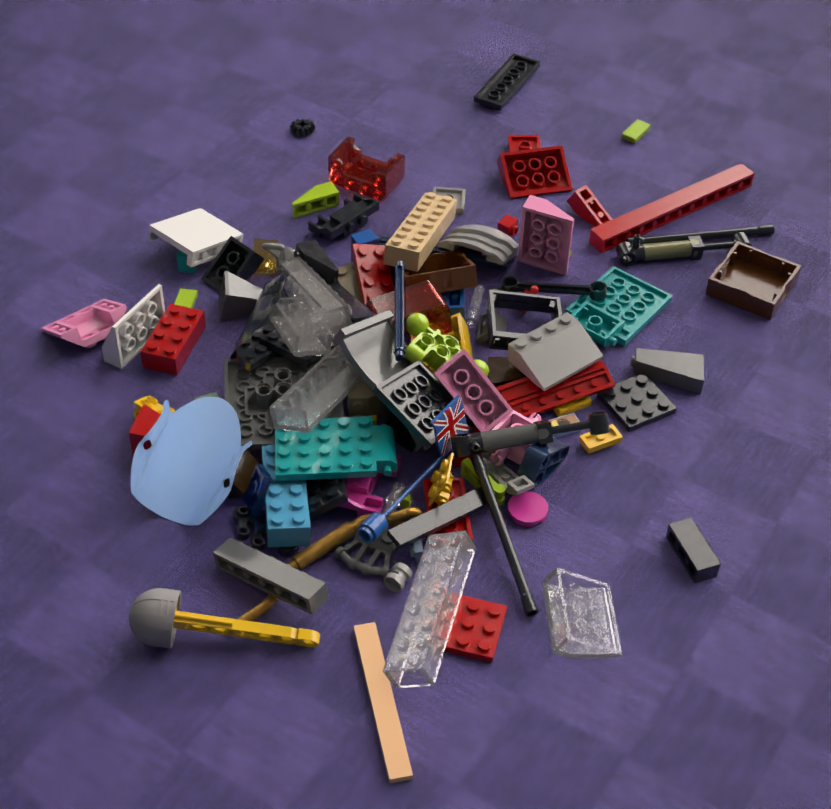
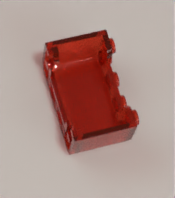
[328,137,405,201]
[366,280,453,334]

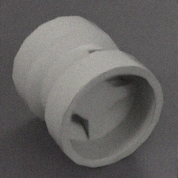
[384,562,413,593]

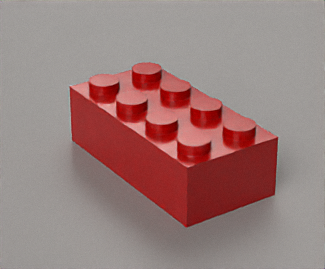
[140,304,206,375]

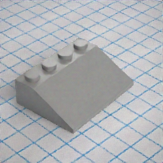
[508,312,603,391]

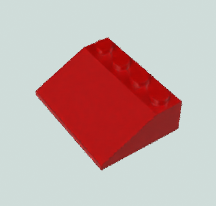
[497,145,573,199]

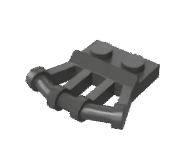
[334,530,398,578]

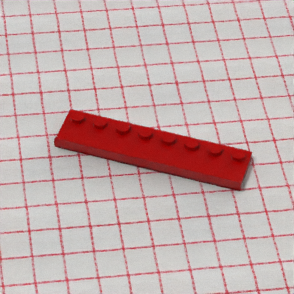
[470,359,616,431]

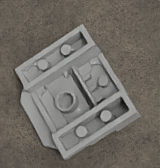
[437,224,519,265]

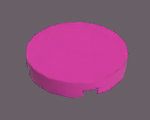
[508,492,548,527]

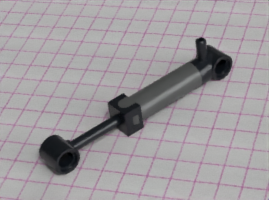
[451,411,610,457]

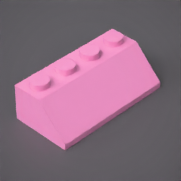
[434,349,513,432]

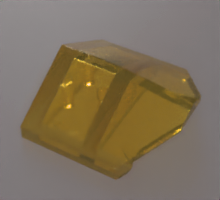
[253,238,279,274]

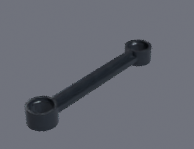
[501,276,607,301]

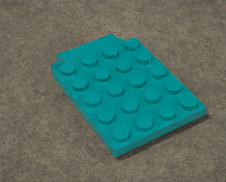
[564,266,673,348]
[275,416,398,481]

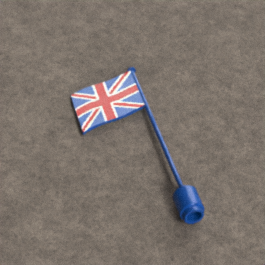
[358,395,472,543]

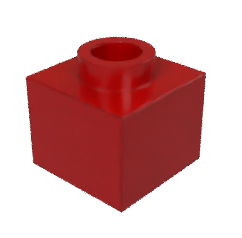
[497,214,519,238]

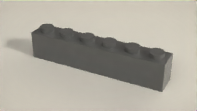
[213,538,329,615]

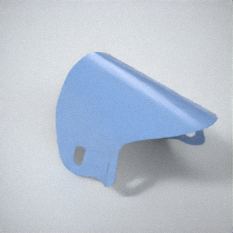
[130,397,252,526]

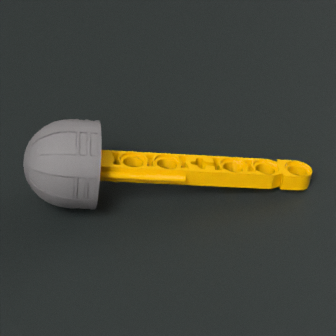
[129,588,320,648]

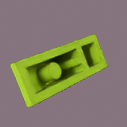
[292,181,340,218]

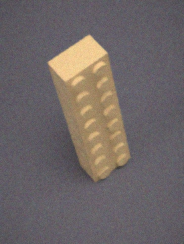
[383,192,457,272]

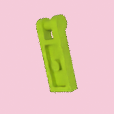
[461,458,506,506]

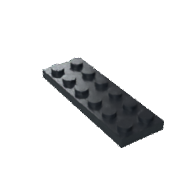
[473,53,540,110]

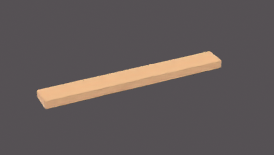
[354,622,413,784]

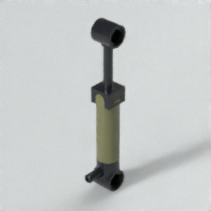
[616,232,752,266]

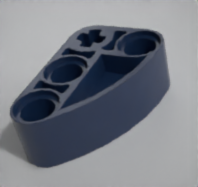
[517,437,569,487]

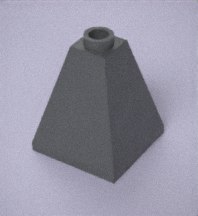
[219,271,262,322]

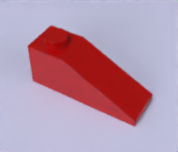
[567,185,613,227]

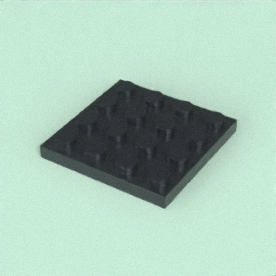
[372,360,470,449]

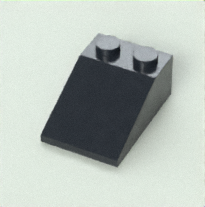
[201,236,264,292]
[292,240,339,291]

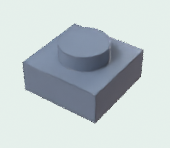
[409,539,425,566]

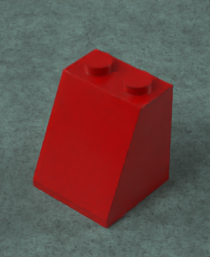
[129,405,161,456]

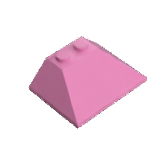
[41,299,127,348]

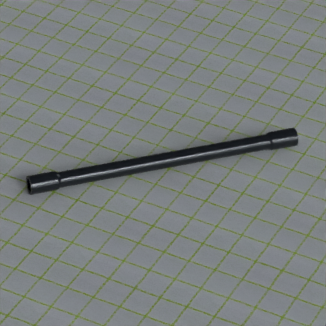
[625,224,775,245]
[471,454,539,617]

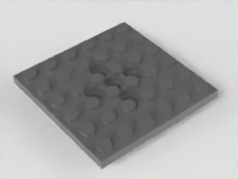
[224,355,344,450]

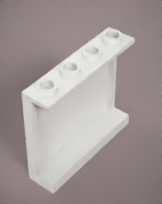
[148,208,243,267]

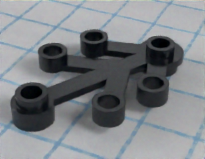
[233,506,296,557]

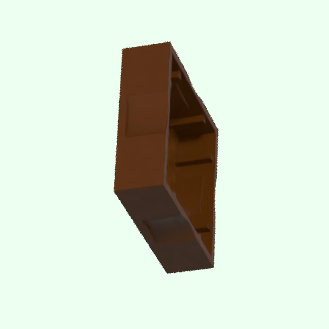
[705,241,801,320]
[393,249,478,298]

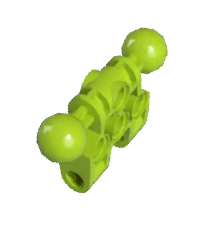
[404,313,489,378]

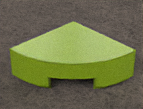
[401,494,412,510]

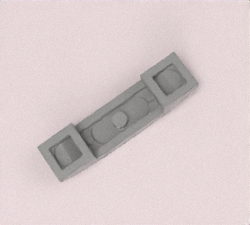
[481,450,535,495]

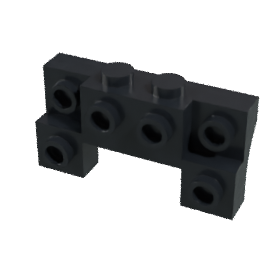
[308,192,379,240]

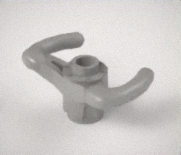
[262,243,295,272]

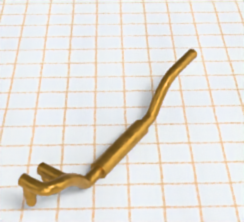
[237,507,423,621]

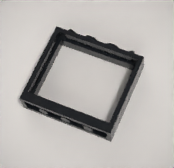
[486,290,562,351]

